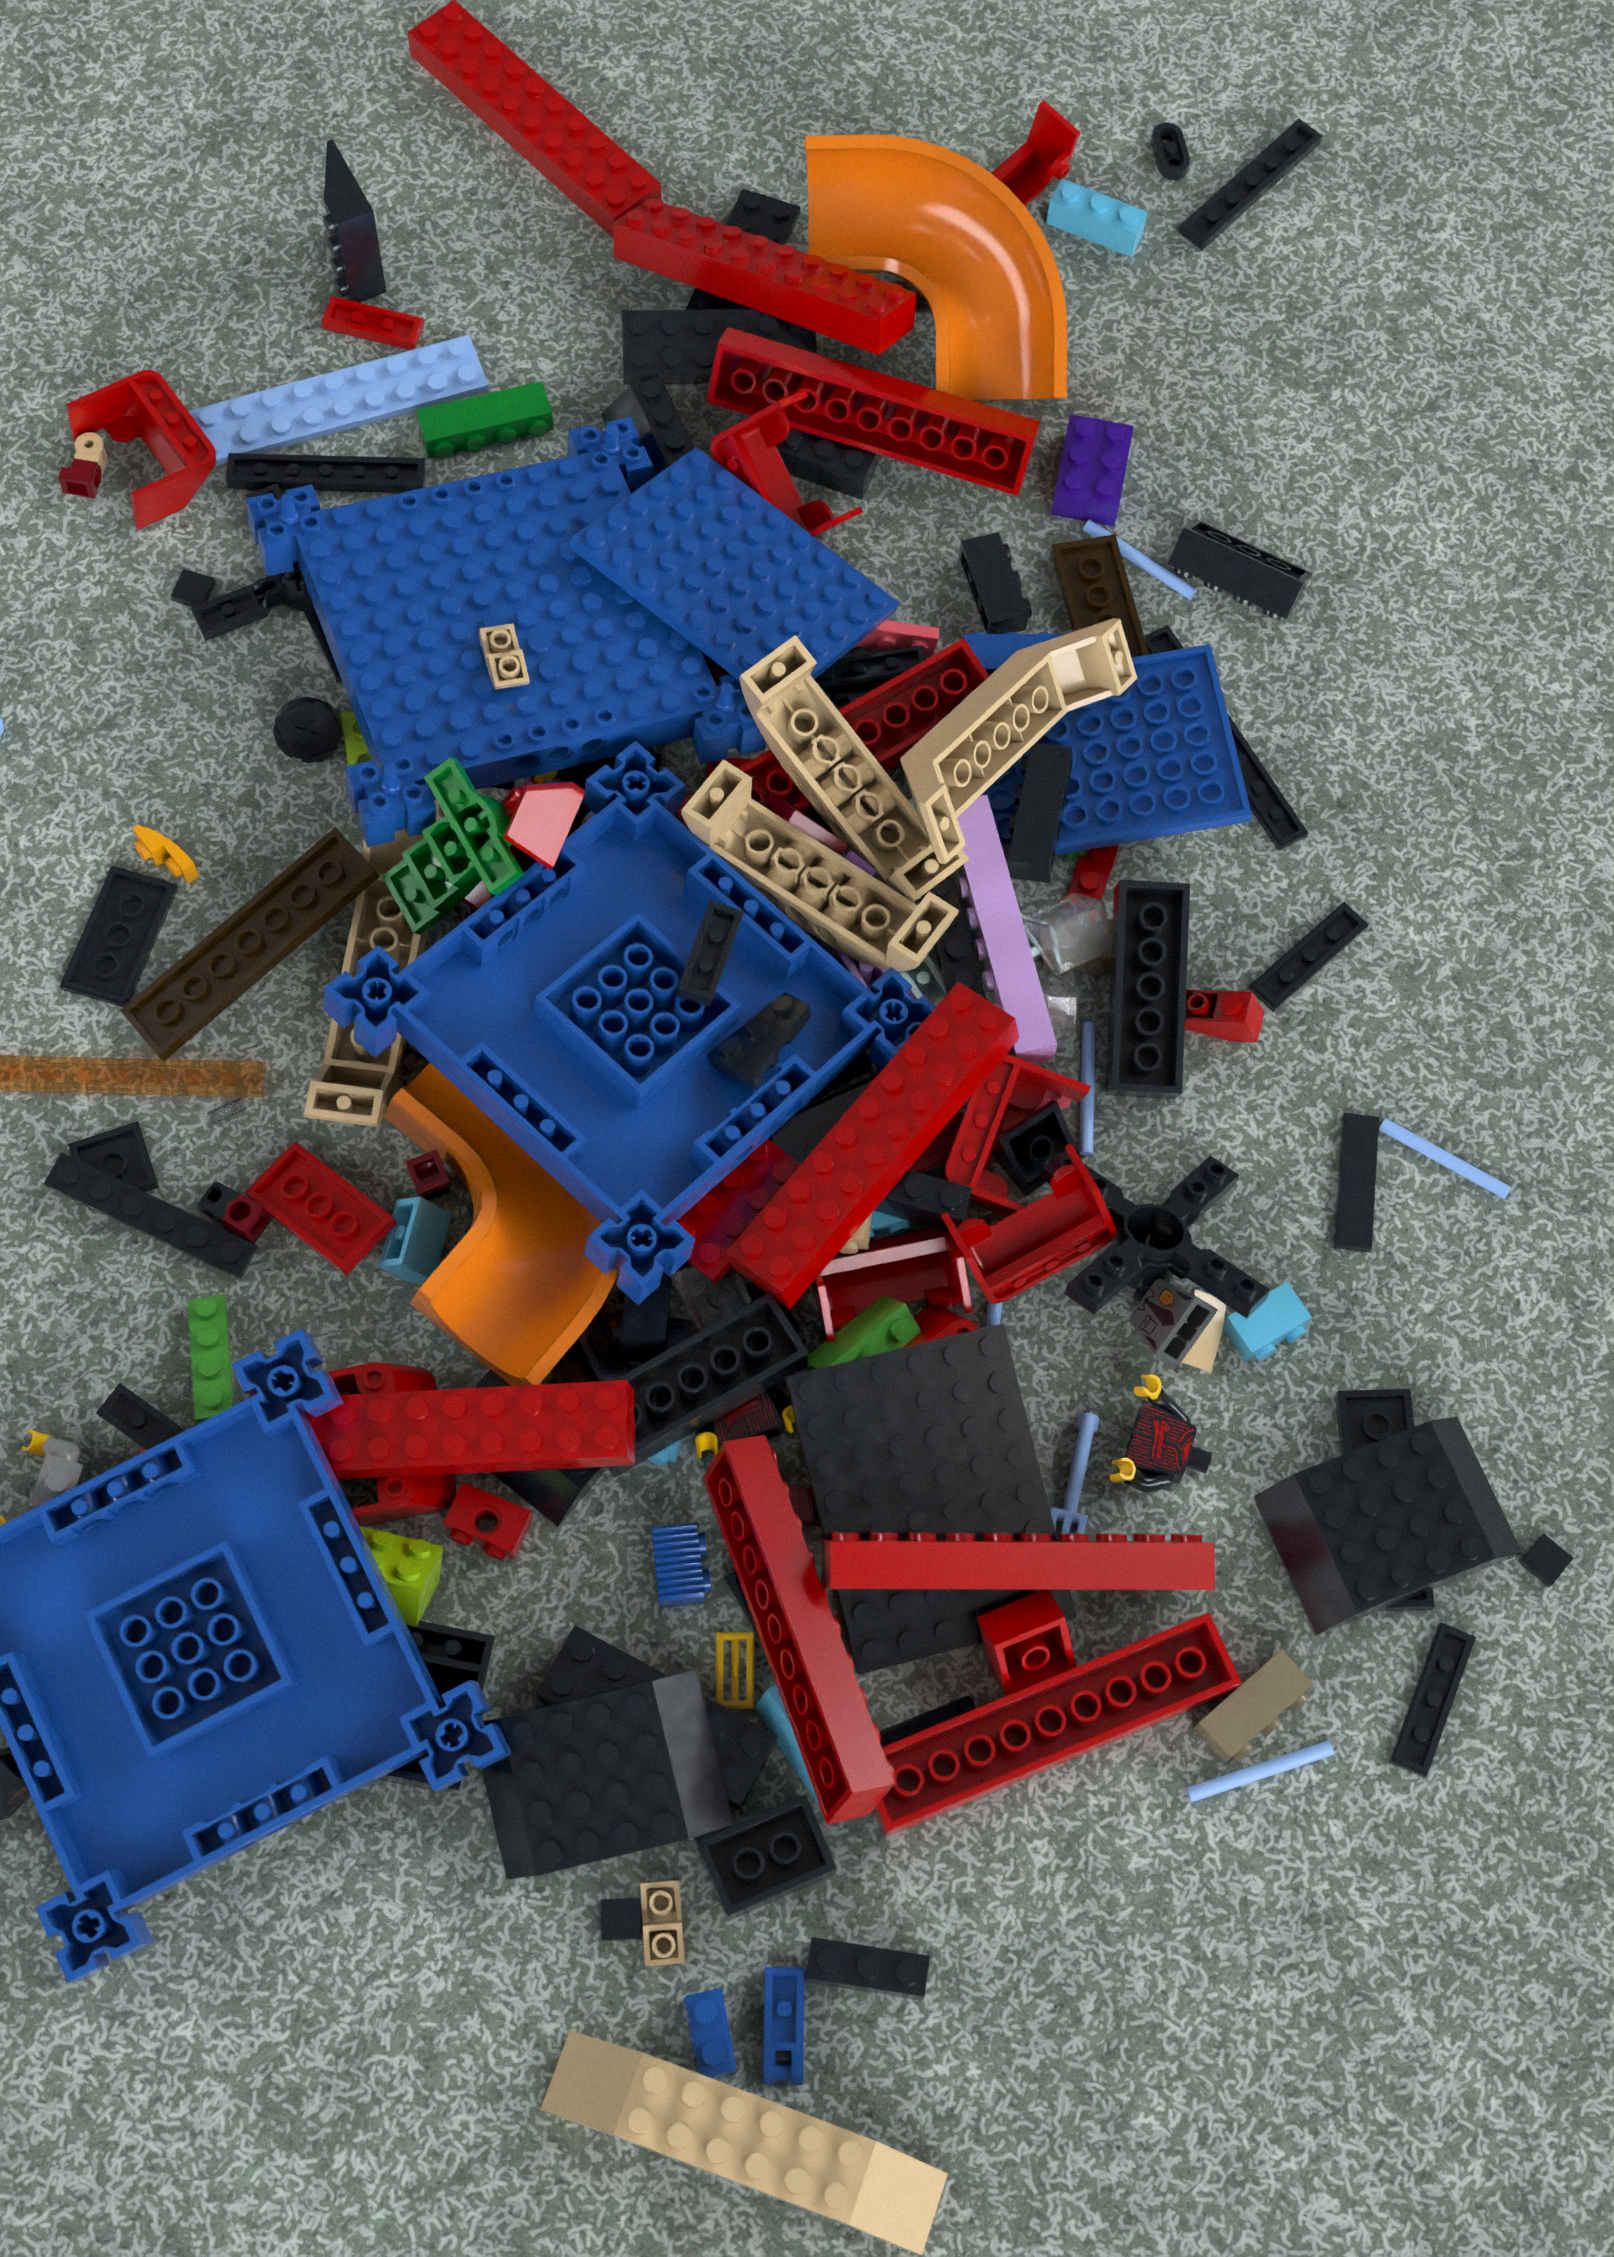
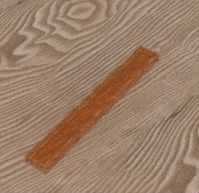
[0,1055,267,1098]

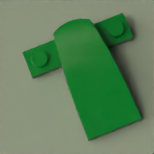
[382,756,525,935]

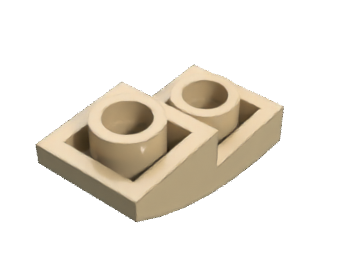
[478,623,530,690]
[1182,1288,1226,1372]
[640,1878,685,1967]

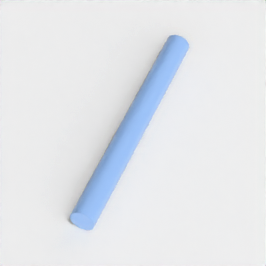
[1083,520,1197,600]
[1079,1022,1096,1156]
[1379,1118,1511,1199]
[1185,1740,1334,1803]

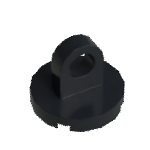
[273,697,343,763]

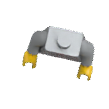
[0,1430,84,1525]

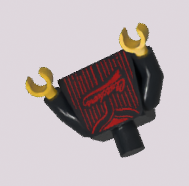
[1110,1375,1213,1493]
[694,1386,795,1459]

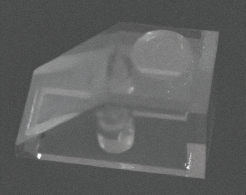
[1037,972,1077,1040]

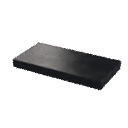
[60,866,178,1007]

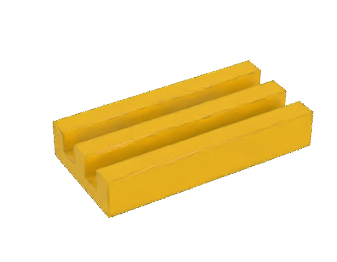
[716,1632,754,1710]

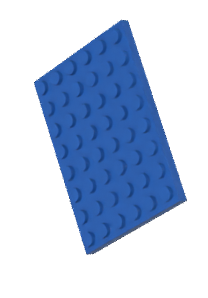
[569,447,899,681]
[980,644,1252,855]

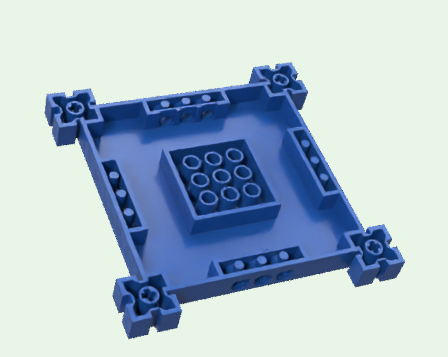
[246,417,766,848]
[323,741,936,1305]
[0,1328,512,1983]

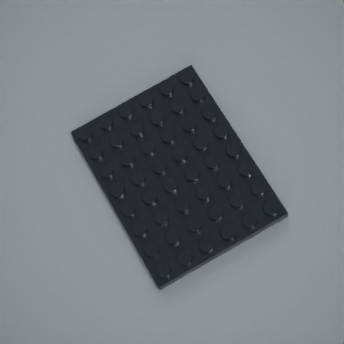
[785,1323,1077,1675]

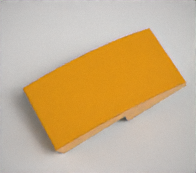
[132,825,199,884]

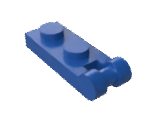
[763,1967,805,2085]

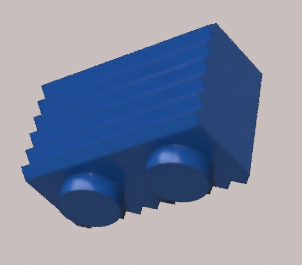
[651,1522,711,1608]
[683,1988,737,2078]

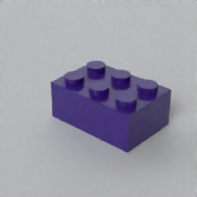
[1051,414,1134,526]

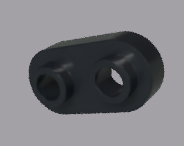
[1151,122,1190,180]

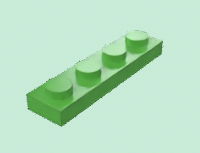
[188,1294,234,1425]

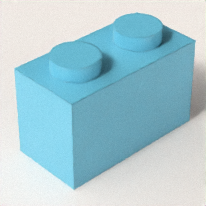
[378,1197,452,1283]
[1223,1282,1312,1362]

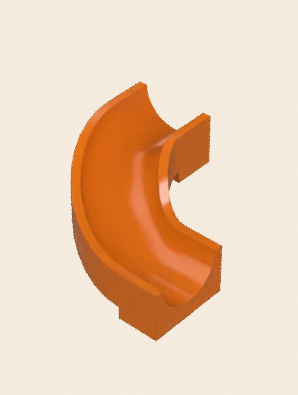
[805,134,1067,400]
[384,1063,618,1386]

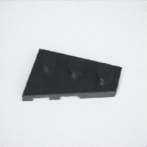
[707,992,812,1090]

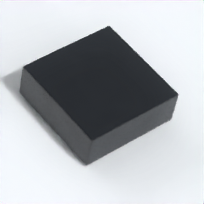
[171,569,216,607]
[1519,1534,1573,1587]
[601,1898,641,1941]

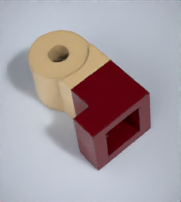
[58,432,107,498]

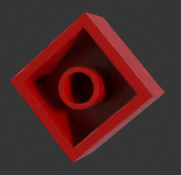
[977,1589,1076,1696]

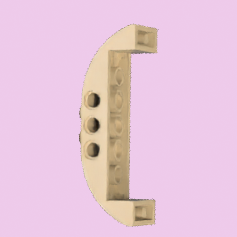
[739,635,969,903]
[682,759,959,971]

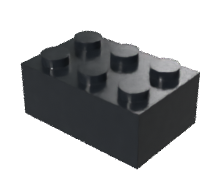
[697,1794,837,1922]

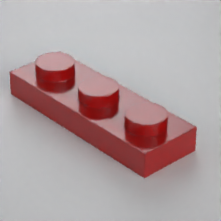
[321,296,424,350]
[1059,845,1119,920]

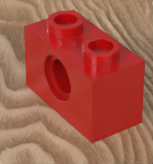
[443,1482,533,1561]

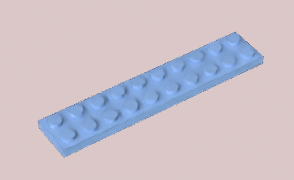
[188,335,489,466]

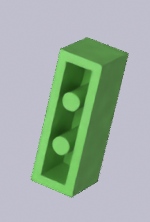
[805,1295,922,1371]

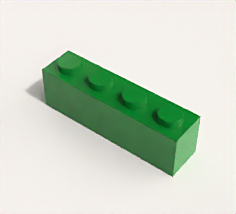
[416,381,554,459]

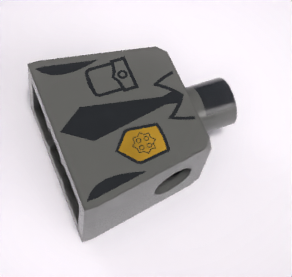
[1130,1279,1218,1366]

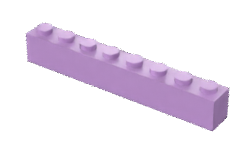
[957,795,1057,1063]

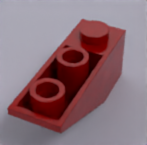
[1185,989,1264,1042]

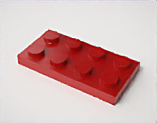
[677,1139,801,1284]
[244,1142,397,1276]

